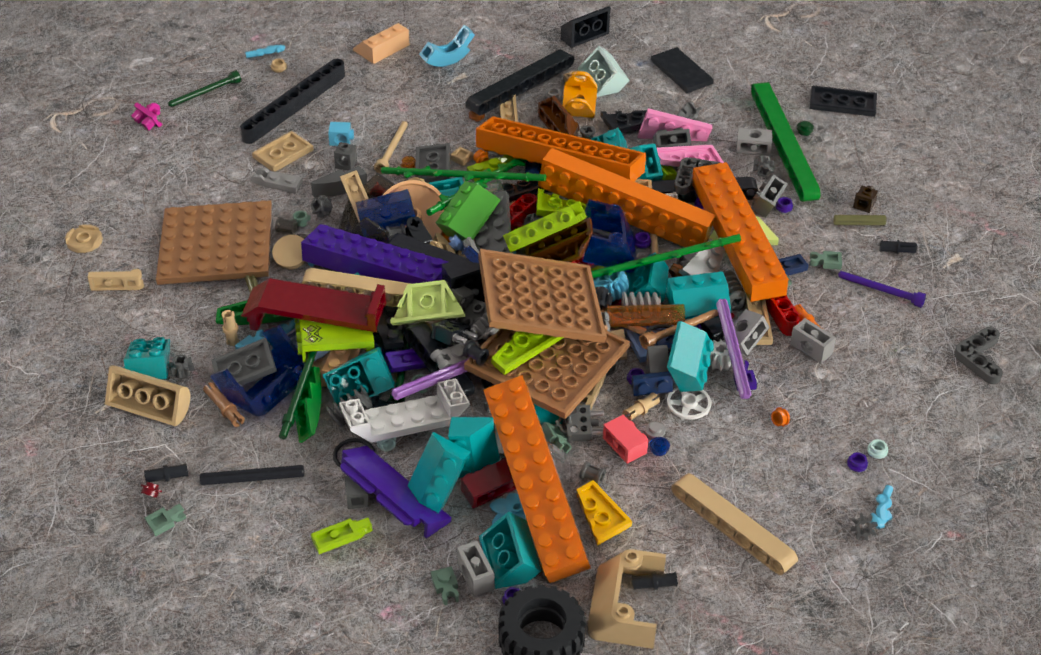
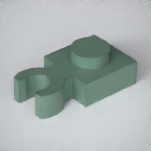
[809,251,842,270]
[541,422,572,454]
[431,566,459,605]

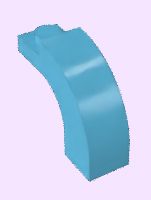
[419,25,475,67]

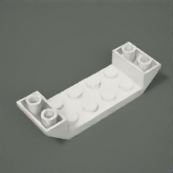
[339,379,470,443]

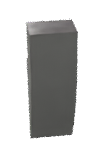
[311,166,368,197]

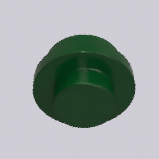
[797,121,814,136]

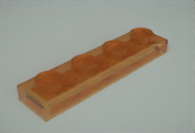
[607,304,685,327]

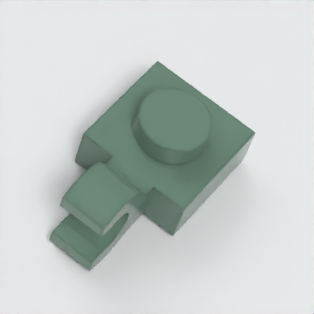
[144,504,186,537]

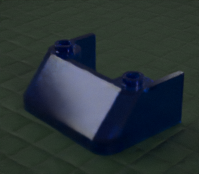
[582,199,637,273]
[210,325,305,417]

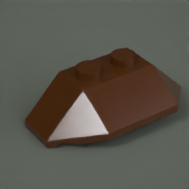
[538,96,580,137]
[525,218,593,262]

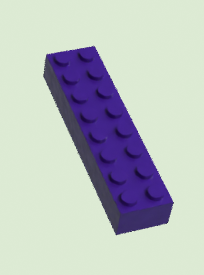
[301,224,448,284]

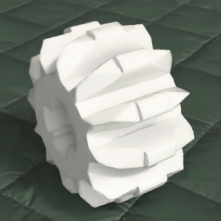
[710,339,732,372]

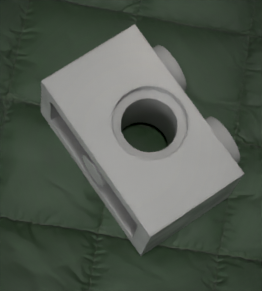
[736,127,772,156]
[723,309,770,355]
[790,318,836,363]
[457,541,494,596]

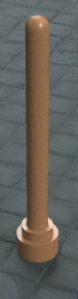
[639,309,719,350]

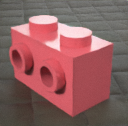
[603,414,648,464]

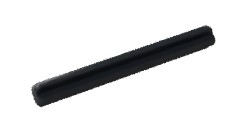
[200,465,305,485]

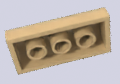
[105,365,190,426]

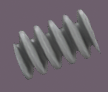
[621,292,661,316]

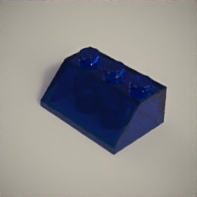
[355,189,415,236]

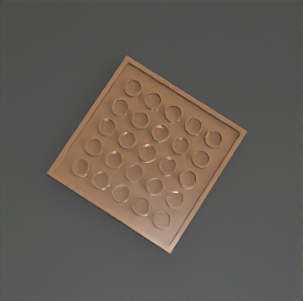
[156,200,272,285]
[478,249,607,343]
[464,329,630,419]

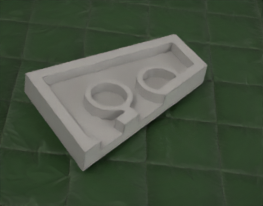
[678,239,725,276]

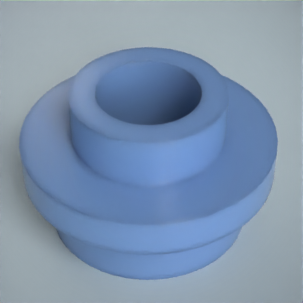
[449,234,464,251]

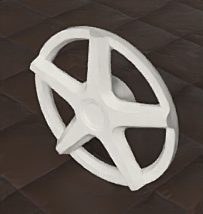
[666,387,712,420]

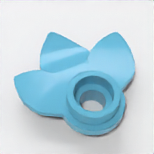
[489,493,526,524]

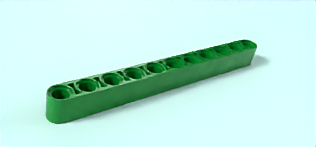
[751,82,821,202]

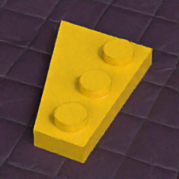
[576,480,632,546]

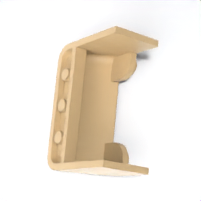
[587,549,666,649]

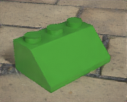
[436,181,500,240]

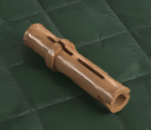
[203,382,245,427]

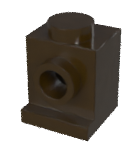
[853,186,878,213]

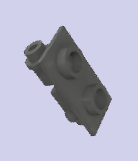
[676,102,701,120]

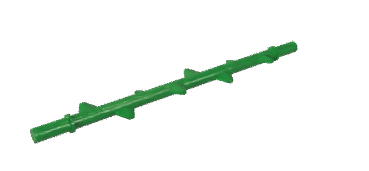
[426,158,527,216]
[381,166,546,182]
[591,234,741,278]

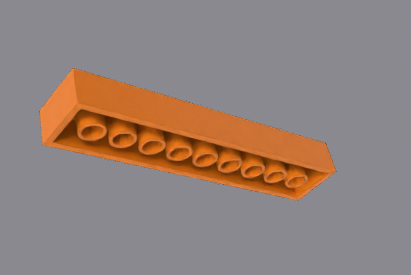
[476,116,646,181]
[538,148,715,247]
[692,162,789,302]
[483,375,591,583]

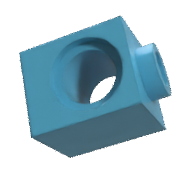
[328,122,354,146]

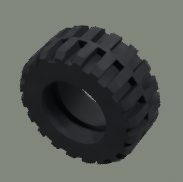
[498,585,586,655]

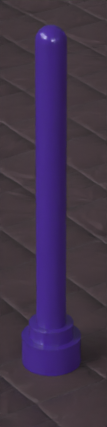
[838,271,926,308]

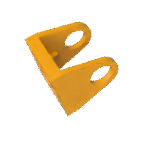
[563,71,597,118]

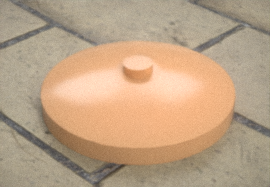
[376,180,446,240]

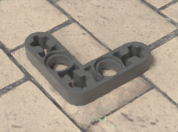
[674,157,731,195]
[954,327,1003,384]

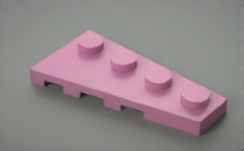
[638,109,712,142]
[657,145,724,167]

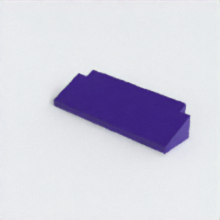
[340,445,452,539]

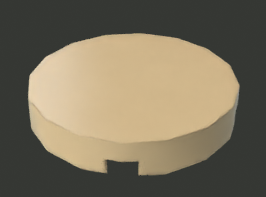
[65,224,103,253]
[272,235,305,270]

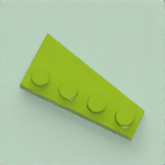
[491,331,564,375]

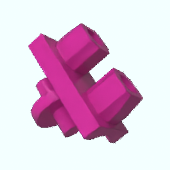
[131,102,163,130]

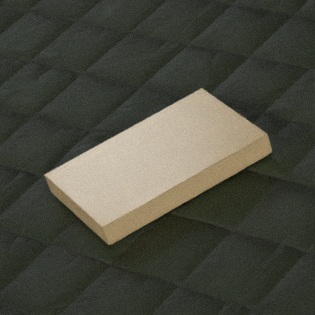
[252,131,314,172]

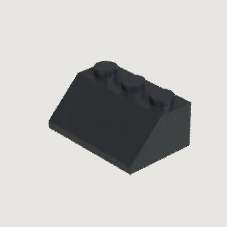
[561,6,611,48]
[442,259,485,302]

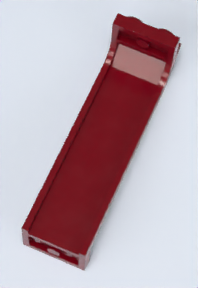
[241,278,386,332]

